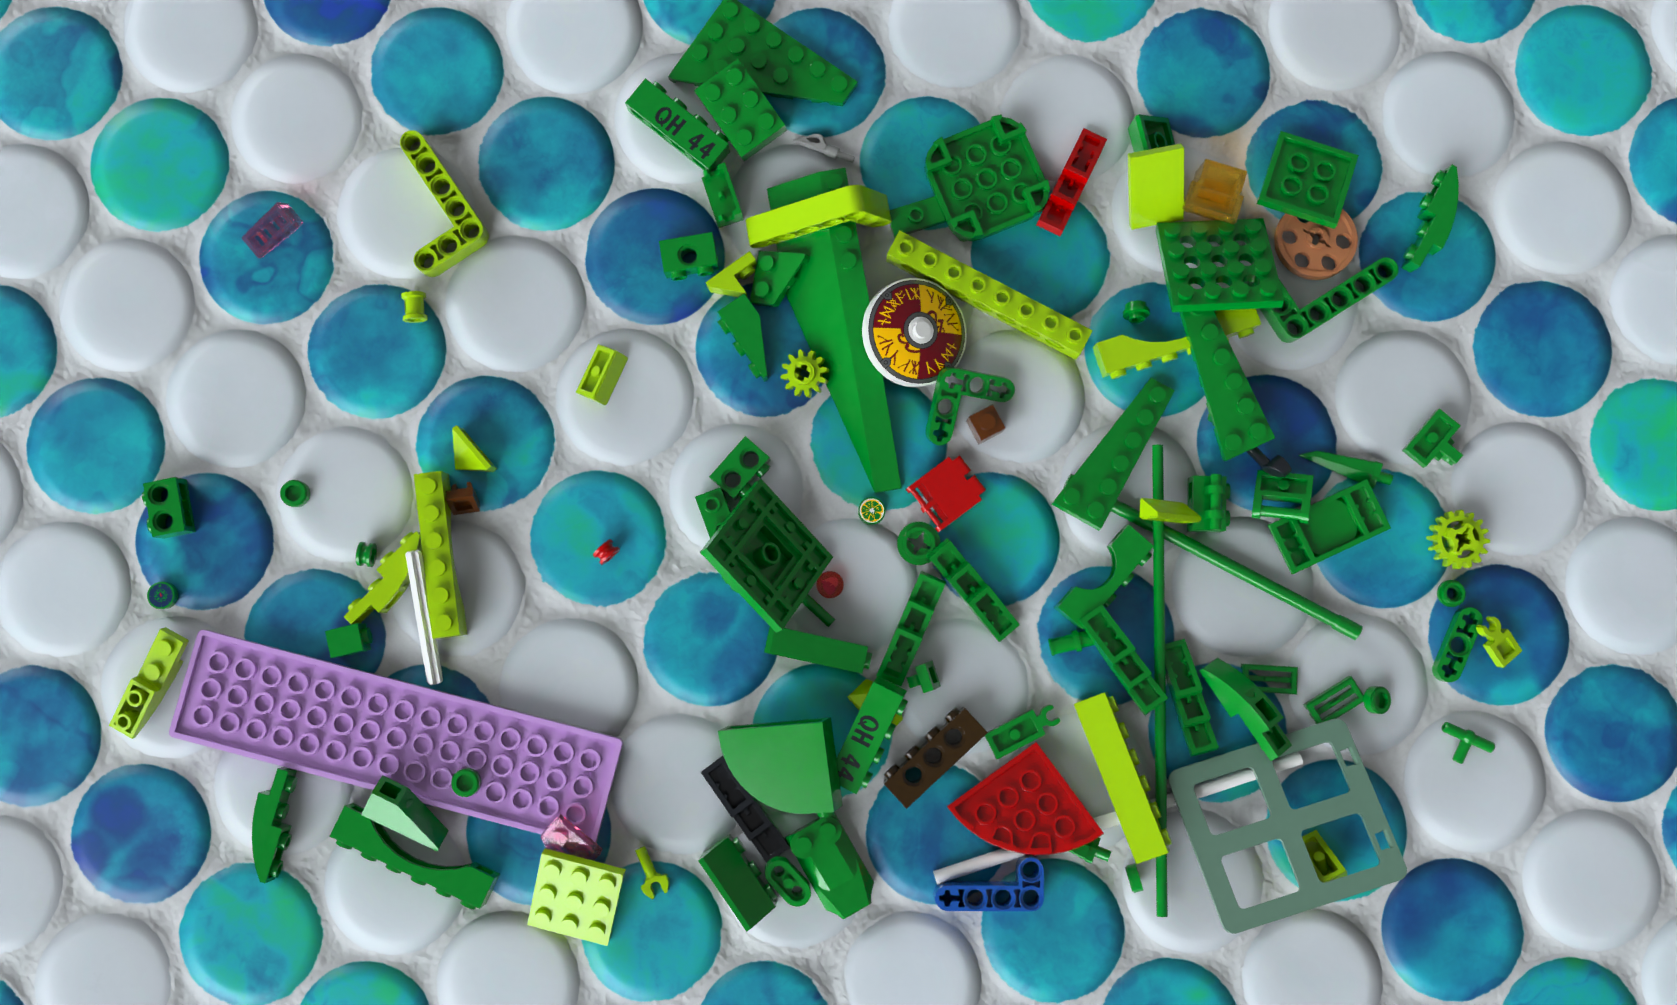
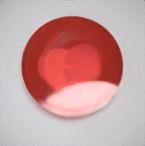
[816,571,844,599]

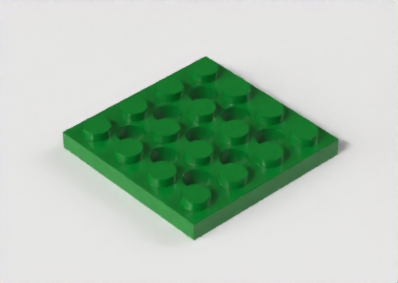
[1155,218,1284,312]

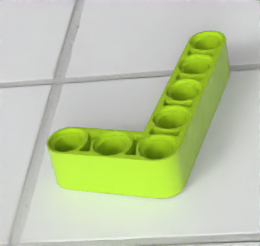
[400,130,489,277]
[745,185,892,248]

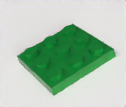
[1256,131,1359,229]

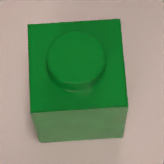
[325,623,373,658]

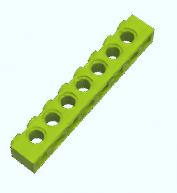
[886,230,1093,360]

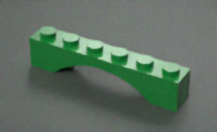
[329,803,500,910]

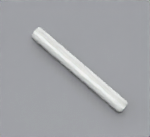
[405,550,443,685]

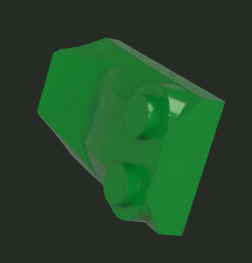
[785,812,874,919]

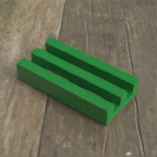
[1241,664,1298,695]
[1303,676,1364,724]

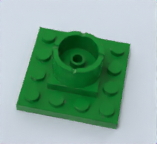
[700,479,833,633]

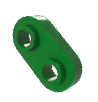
[765,856,811,907]

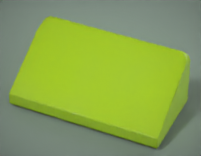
[576,344,628,405]
[1140,498,1201,524]

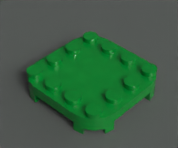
[924,114,1050,242]

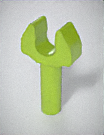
[635,846,670,899]

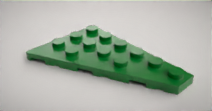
[668,0,858,107]

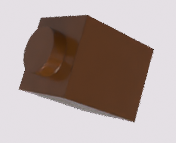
[966,404,1006,445]

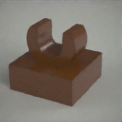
[446,482,480,515]

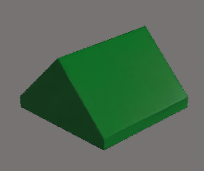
[1128,114,1175,152]

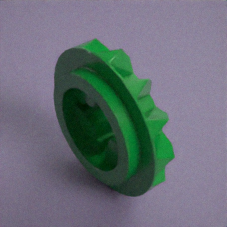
[897,522,941,565]

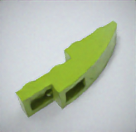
[343,531,423,624]
[109,627,189,739]

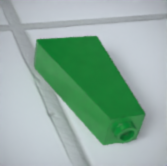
[764,627,872,674]

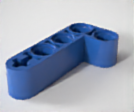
[933,855,1044,911]

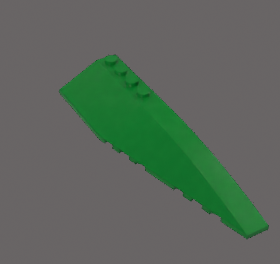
[767,168,901,493]

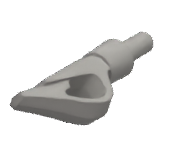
[793,134,855,163]

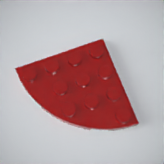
[947,742,1104,855]

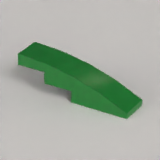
[926,538,1020,642]
[876,571,946,686]
[1079,604,1168,716]
[1165,639,1219,757]

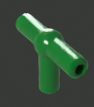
[1442,722,1495,764]

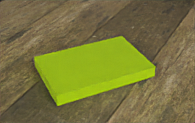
[1128,143,1184,230]

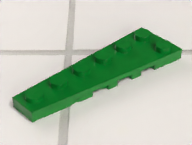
[1179,311,1275,462]
[1051,378,1175,531]

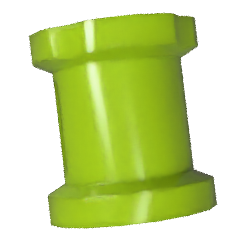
[401,291,428,323]

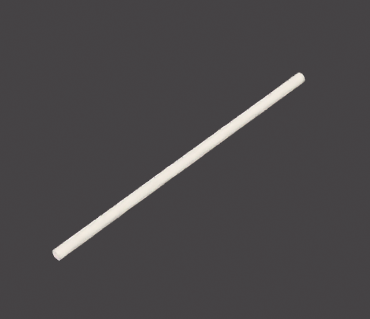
[933,752,1303,885]

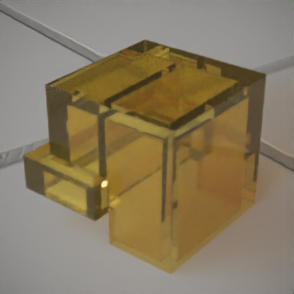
[1182,159,1248,224]

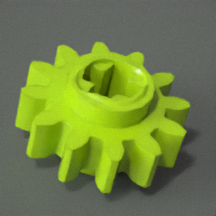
[780,349,830,398]

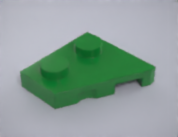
[750,251,809,307]

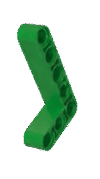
[1248,257,1398,343]

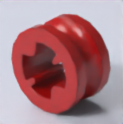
[593,539,620,565]

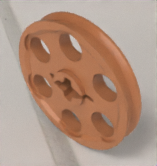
[1274,209,1358,280]

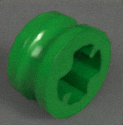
[356,542,377,567]

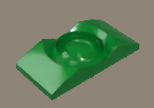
[1268,479,1391,575]

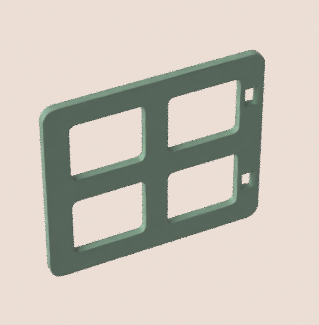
[1168,719,1407,934]

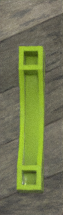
[1092,309,1261,379]
[414,471,468,639]

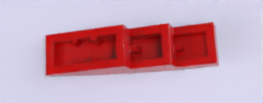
[1036,128,1107,236]

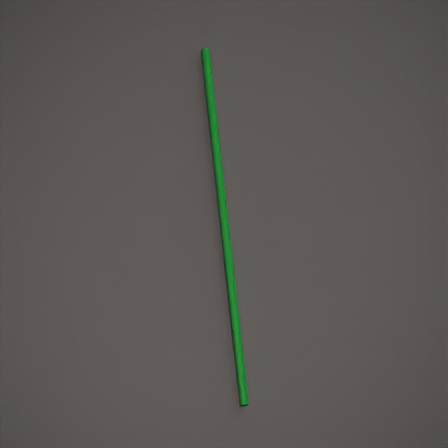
[1152,444,1168,917]

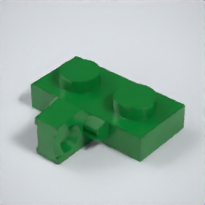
[1402,408,1463,468]

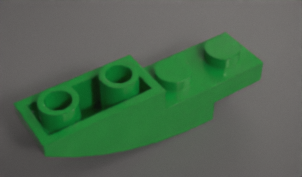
[1401,164,1459,273]
[1199,658,1292,761]
[252,767,298,883]

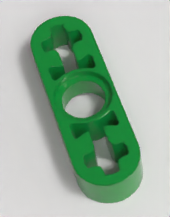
[1432,607,1483,682]

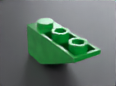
[717,294,768,382]
[361,775,449,852]

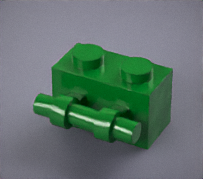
[1187,474,1231,533]

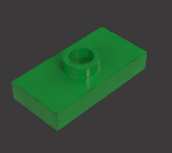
[890,196,945,239]

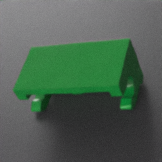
[702,162,744,229]

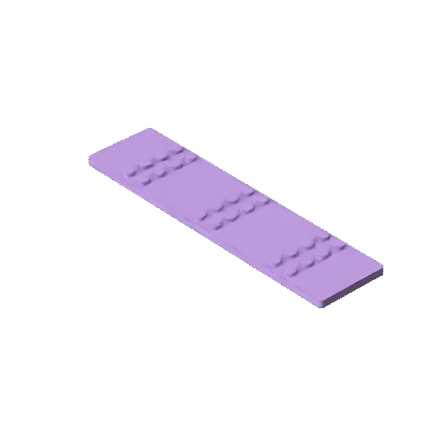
[169,630,623,847]

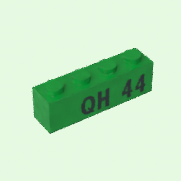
[625,78,730,172]
[837,676,908,794]

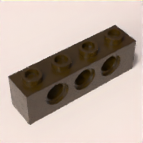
[883,707,988,809]

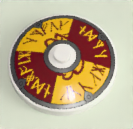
[862,278,967,387]

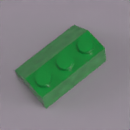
[698,834,778,932]

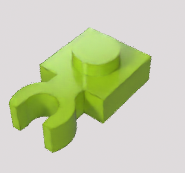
[1476,616,1522,668]

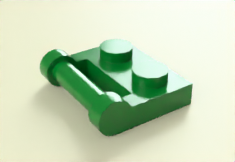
[1252,470,1314,524]

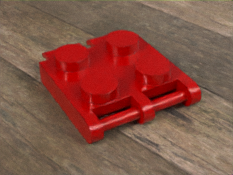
[906,456,986,533]

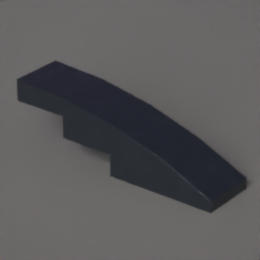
[701,756,790,863]

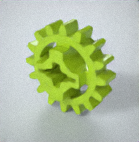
[1426,510,1490,569]

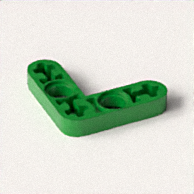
[925,367,1015,445]

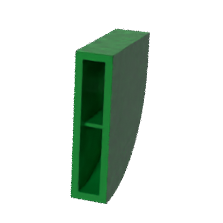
[718,717,843,817]

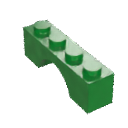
[1054,524,1154,629]

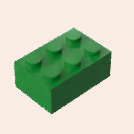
[694,58,787,162]

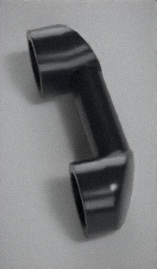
[1246,447,1292,478]

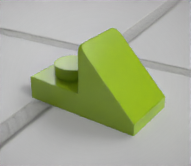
[705,251,757,298]

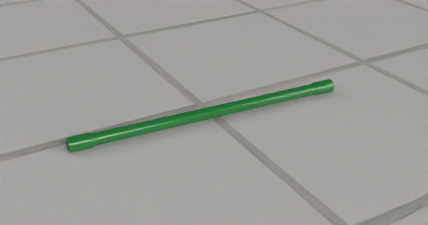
[1063,474,1363,640]

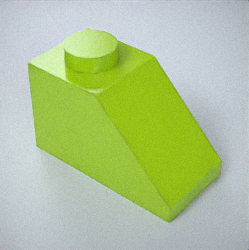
[1302,830,1347,883]

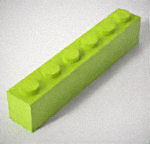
[1074,692,1172,864]

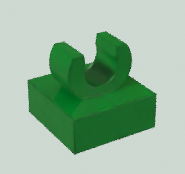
[907,660,941,693]

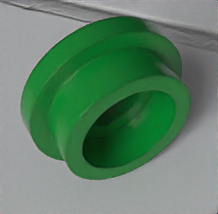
[1123,300,1150,323]
[1437,580,1466,607]

